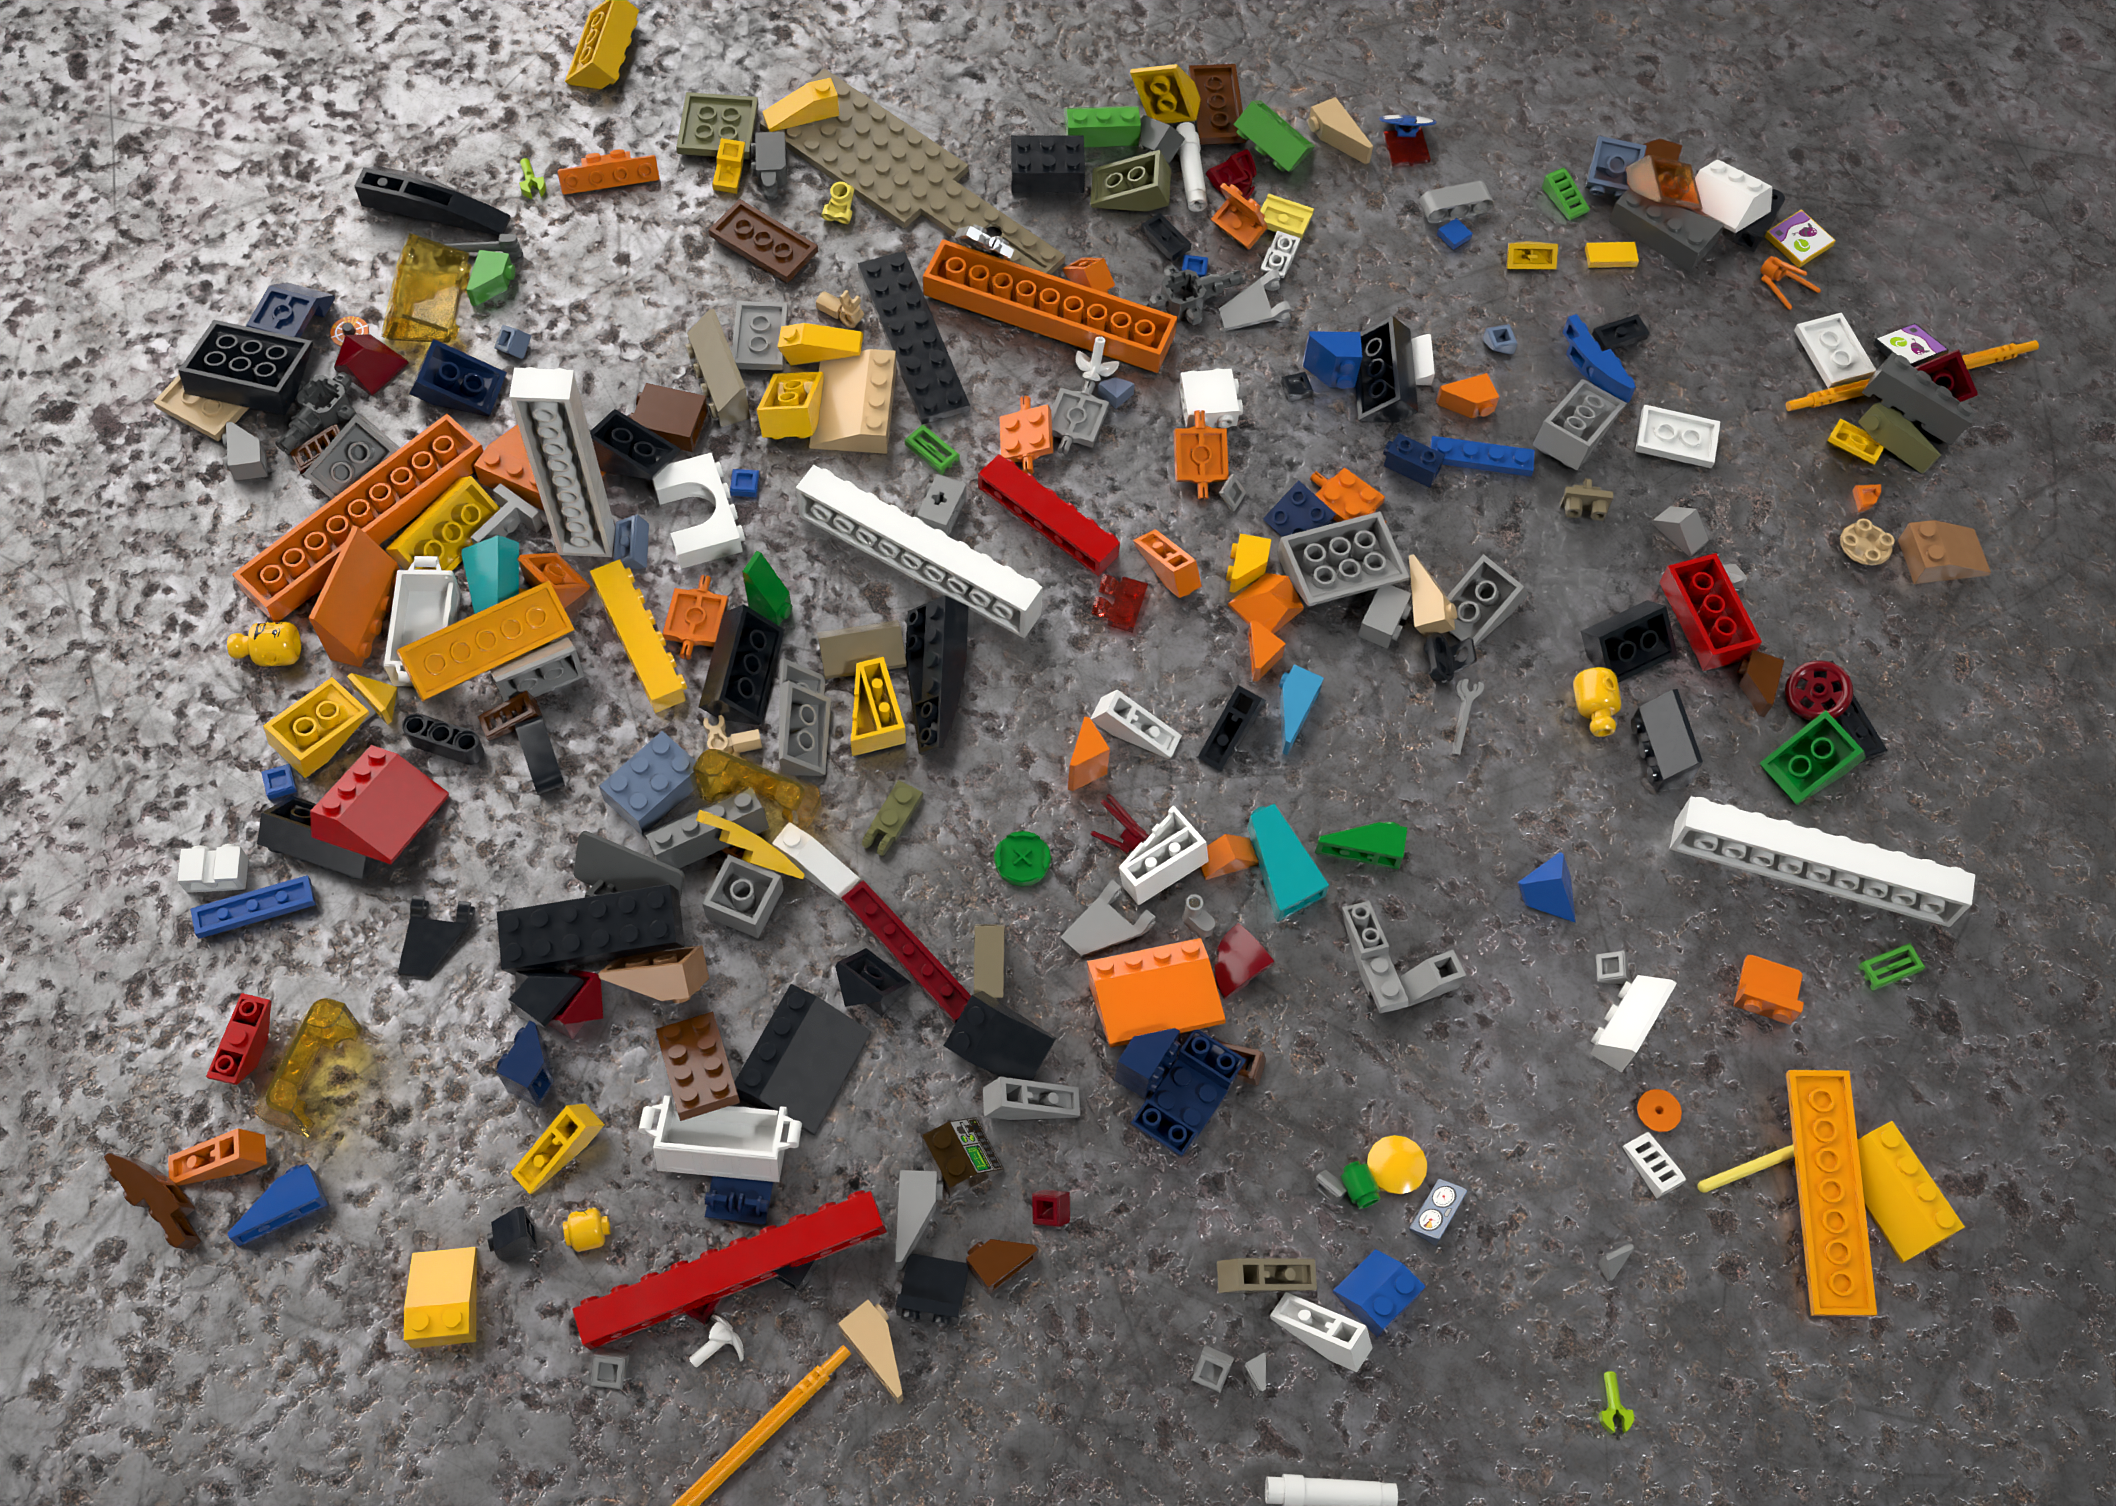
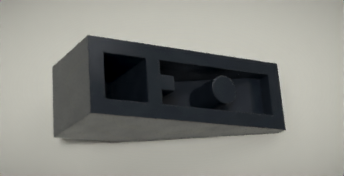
[1197,685,1266,771]

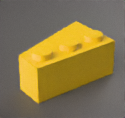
[850,657,906,756]

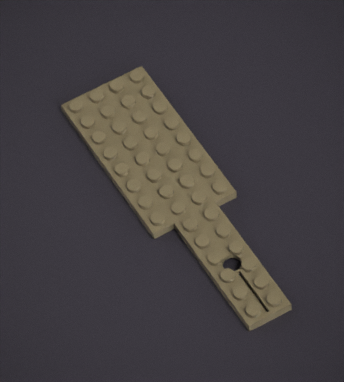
[759,68,1065,275]

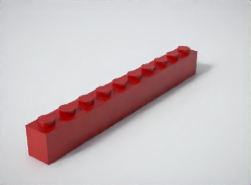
[572,1190,887,1350]

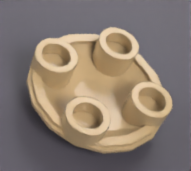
[1840,518,1895,566]

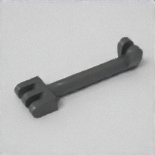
[432,234,523,265]

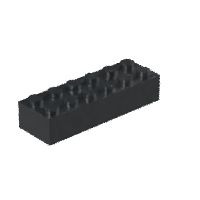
[497,884,685,975]

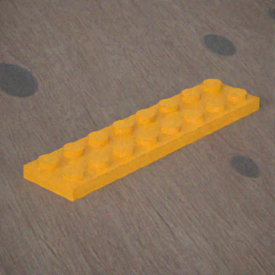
[1786,1070,1877,1317]

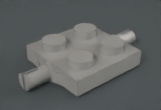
[954,224,1015,259]
[1051,379,1109,455]

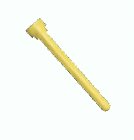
[1697,1144,1794,1193]

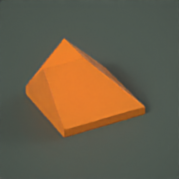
[1228,573,1304,634]

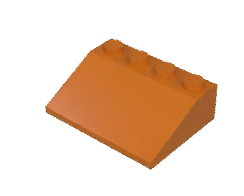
[474,424,606,511]
[309,526,400,667]
[1087,938,1226,1048]

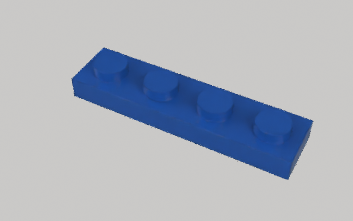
[1430,436,1535,477]
[190,875,316,939]

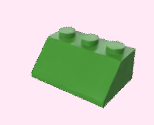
[1234,100,1315,172]
[1064,106,1141,147]

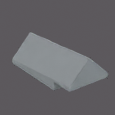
[779,658,831,776]

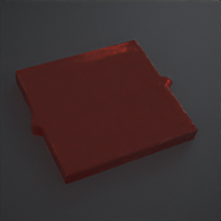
[1383,128,1431,167]

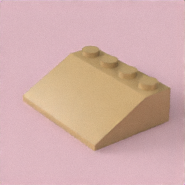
[809,349,897,454]

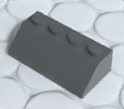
[644,786,770,869]

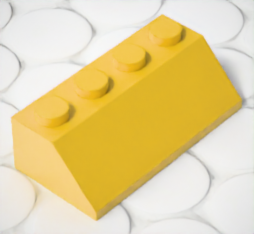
[565,0,639,89]
[385,476,500,571]
[1857,1121,1965,1263]

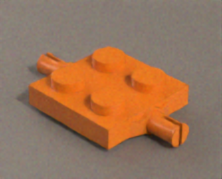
[999,396,1053,475]
[1173,410,1229,500]
[1310,467,1387,523]
[662,575,729,660]

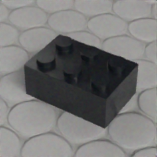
[1011,135,1085,193]

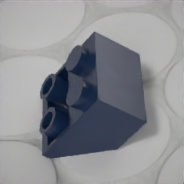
[496,1020,554,1107]
[1114,1028,1181,1099]

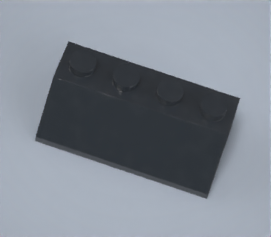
[1356,316,1418,423]
[699,604,785,725]
[257,796,381,879]

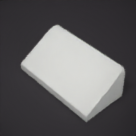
[1411,334,1435,385]

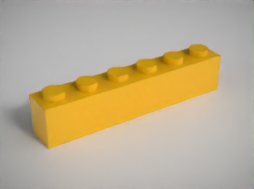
[590,559,687,713]

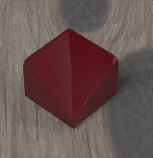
[1032,1190,1070,1227]

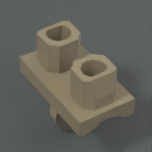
[1560,478,1613,521]

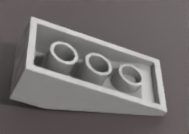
[1533,379,1627,470]

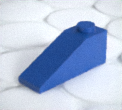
[227,1164,328,1247]

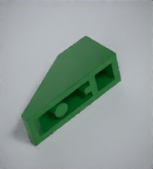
[742,551,793,626]
[1315,822,1408,869]

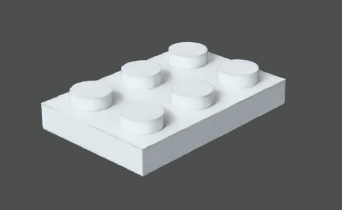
[1794,312,1876,389]
[1635,405,1720,468]

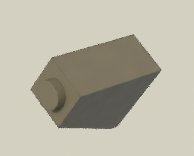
[974,924,1004,1000]

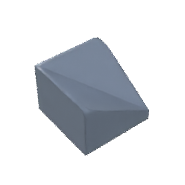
[1483,324,1518,354]
[494,325,532,359]
[1098,377,1135,409]

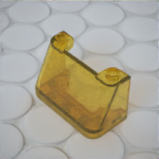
[381,233,471,343]
[693,749,822,832]
[255,998,363,1137]

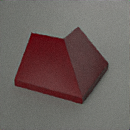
[334,334,408,396]
[1915,349,1978,402]
[547,969,603,1040]

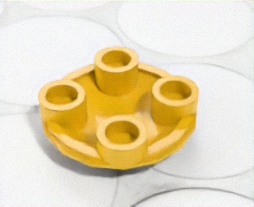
[1367,1135,1427,1194]

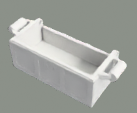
[384,556,461,687]
[638,1096,802,1182]

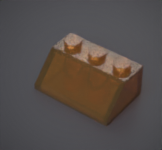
[1625,155,1703,211]

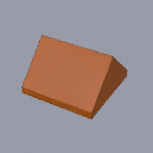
[518,553,591,608]
[1068,716,1110,791]

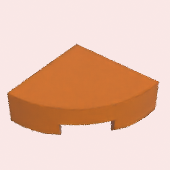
[1852,484,1881,512]

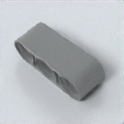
[1419,181,1494,224]

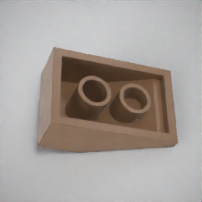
[1898,520,1991,584]
[598,945,709,1003]

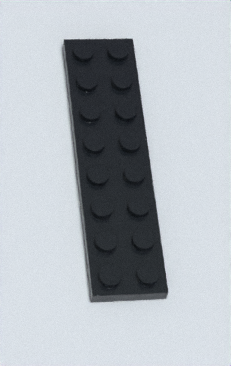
[858,251,970,425]

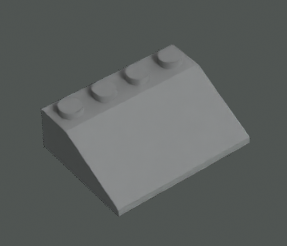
[1277,511,1410,607]

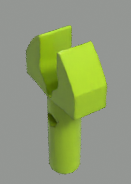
[519,158,546,199]
[1599,1371,1634,1434]

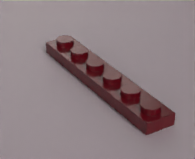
[841,880,971,1024]

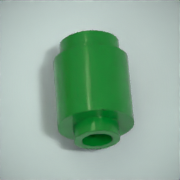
[1340,1161,1381,1209]

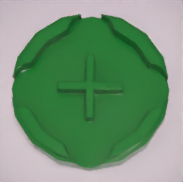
[994,831,1051,887]

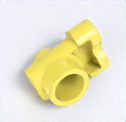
[821,182,854,224]

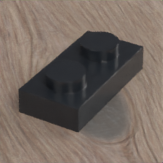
[1141,213,1191,262]
[1591,314,1650,351]

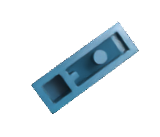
[1278,665,1324,755]

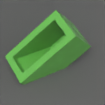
[466,250,515,306]

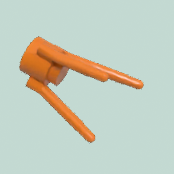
[1760,256,1821,310]

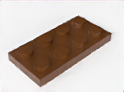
[1188,64,1246,145]
[708,199,818,283]
[656,1011,740,1121]

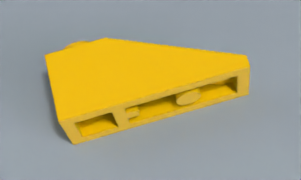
[763,78,839,132]
[778,323,863,365]
[511,1104,605,1194]

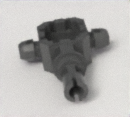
[1149,265,1243,325]
[275,372,357,454]

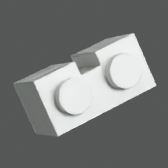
[177,844,249,893]

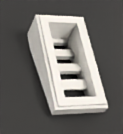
[1623,1132,1687,1199]

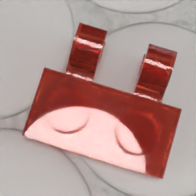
[1091,574,1148,633]

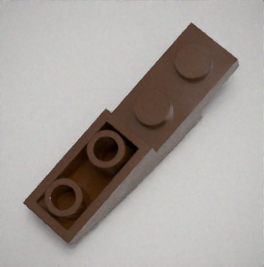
[104,1153,201,1249]

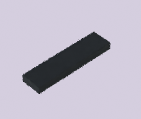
[1814,660,1888,763]

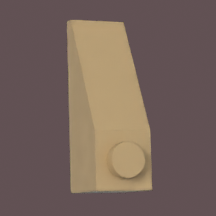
[1308,97,1373,164]
[1409,554,1457,637]
[838,1299,903,1404]

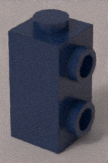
[1383,433,1445,488]

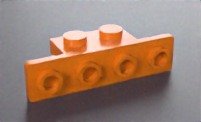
[558,149,660,195]

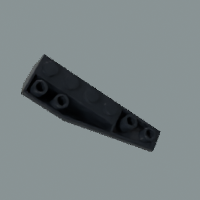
[354,166,511,236]
[905,595,969,755]

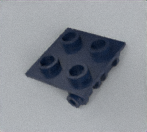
[1263,480,1336,537]
[704,1176,774,1225]

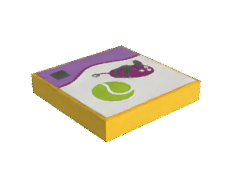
[1764,209,1836,268]

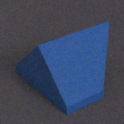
[1518,852,1576,923]

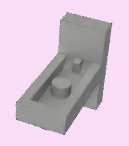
[471,483,544,545]

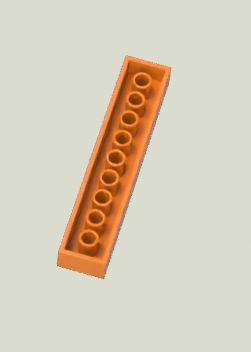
[923,239,1178,373]
[232,414,483,622]

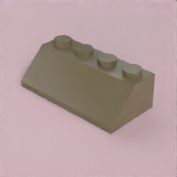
[685,309,750,427]

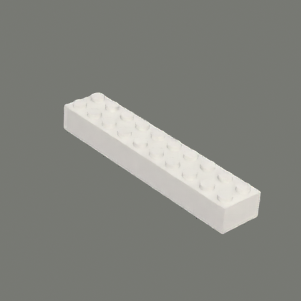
[509,367,615,557]
[796,465,1042,638]
[1670,796,1975,927]

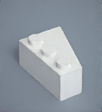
[1119,805,1209,905]

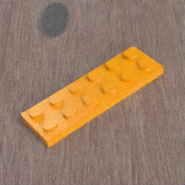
[396,581,575,702]

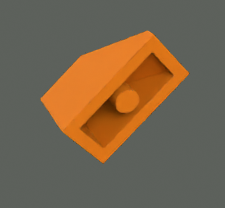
[1062,257,1115,293]
[1436,373,1499,418]

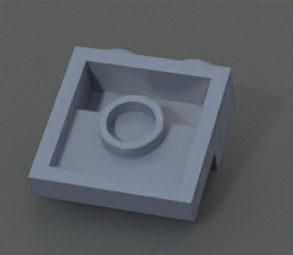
[1585,136,1646,200]

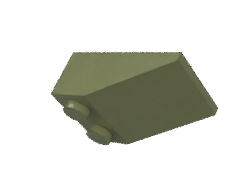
[1090,150,1171,212]

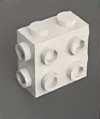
[1179,368,1243,428]

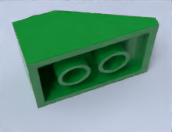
[1759,710,1866,805]

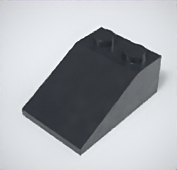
[590,409,681,480]
[943,991,1057,1081]

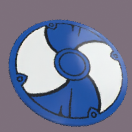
[1379,115,1437,137]

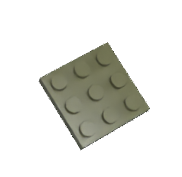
[676,92,759,159]

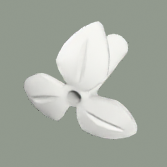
[1076,337,1119,381]
[689,1314,744,1368]

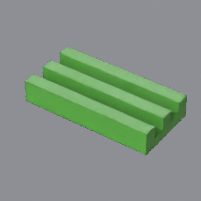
[904,425,960,475]
[1858,943,1925,991]

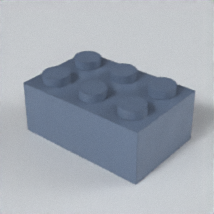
[599,731,705,836]

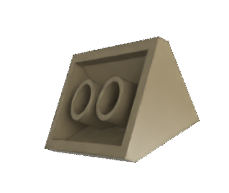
[817,620,906,679]

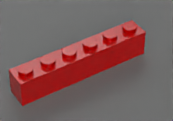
[978,454,1120,577]

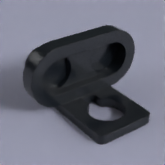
[1424,632,1477,683]

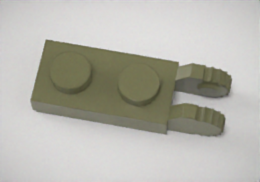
[861,780,923,856]

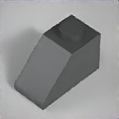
[1141,115,1185,163]

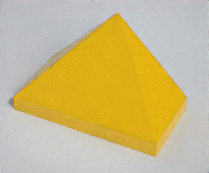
[1507,241,1558,269]
[347,673,398,725]

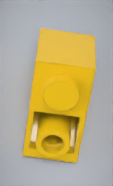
[1226,534,1271,593]

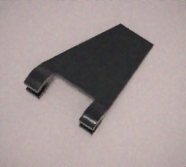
[397,895,475,978]

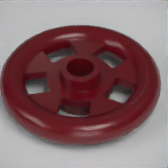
[1785,660,1853,721]

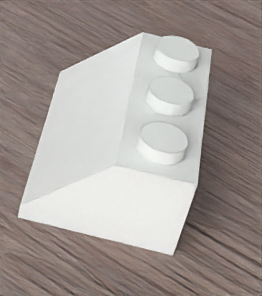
[1681,159,1772,233]
[1590,975,1677,1072]

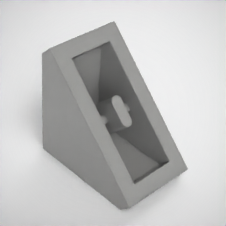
[1651,506,1709,557]

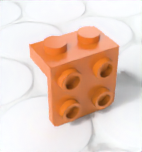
[1211,183,1268,250]
[1733,955,1804,1025]

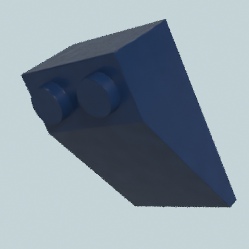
[409,339,507,417]

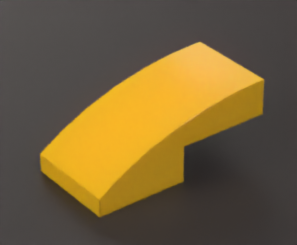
[712,138,745,194]

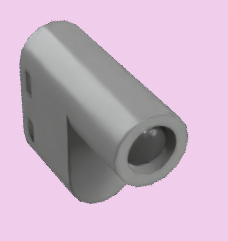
[1183,894,1215,940]

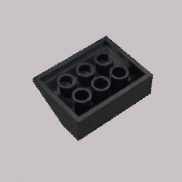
[178,320,313,416]
[734,984,871,1136]

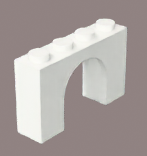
[652,453,745,569]

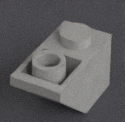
[222,422,268,481]
[1399,950,1466,1007]

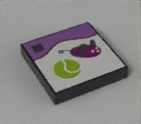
[1873,323,1949,368]

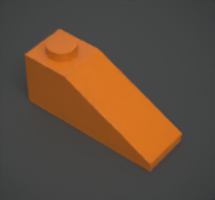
[1133,529,1202,598]
[168,1128,267,1186]

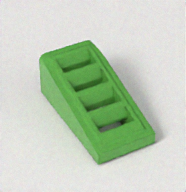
[1541,167,1590,221]

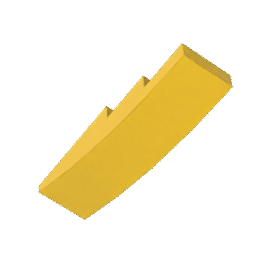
[696,810,805,880]

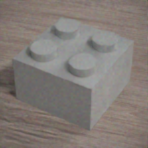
[702,855,784,938]

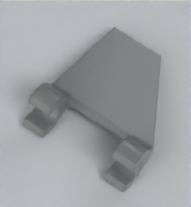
[1219,270,1291,331]
[1452,679,1484,755]
[1060,880,1156,957]

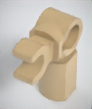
[816,290,864,328]
[703,715,762,760]

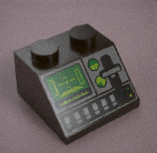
[922,1117,1004,1198]

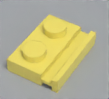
[1260,194,1314,241]

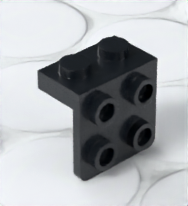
[895,1254,969,1328]

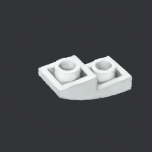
[1260,231,1300,278]

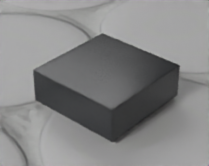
[1280,372,1314,402]

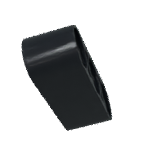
[402,713,484,765]
[514,715,565,795]

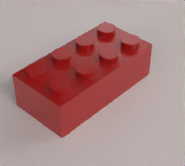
[1659,553,1762,671]

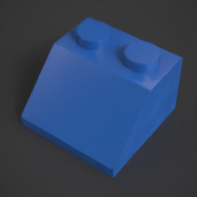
[1303,331,1362,389]
[1333,1249,1426,1338]

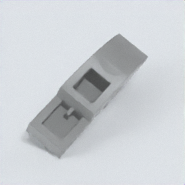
[1342,901,1409,1013]

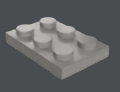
[732,301,788,371]

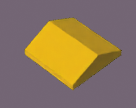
[1827,418,1884,466]

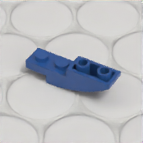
[1562,314,1636,403]

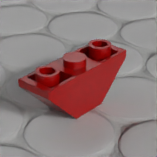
[206,993,271,1085]

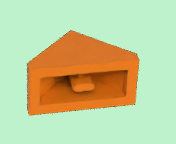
[1248,621,1286,681]
[1200,834,1259,880]

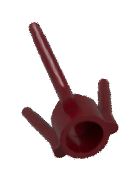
[1090,794,1149,854]

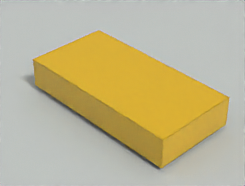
[1585,242,1639,268]

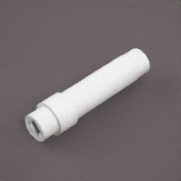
[1176,122,1208,212]
[1265,1474,1398,1506]

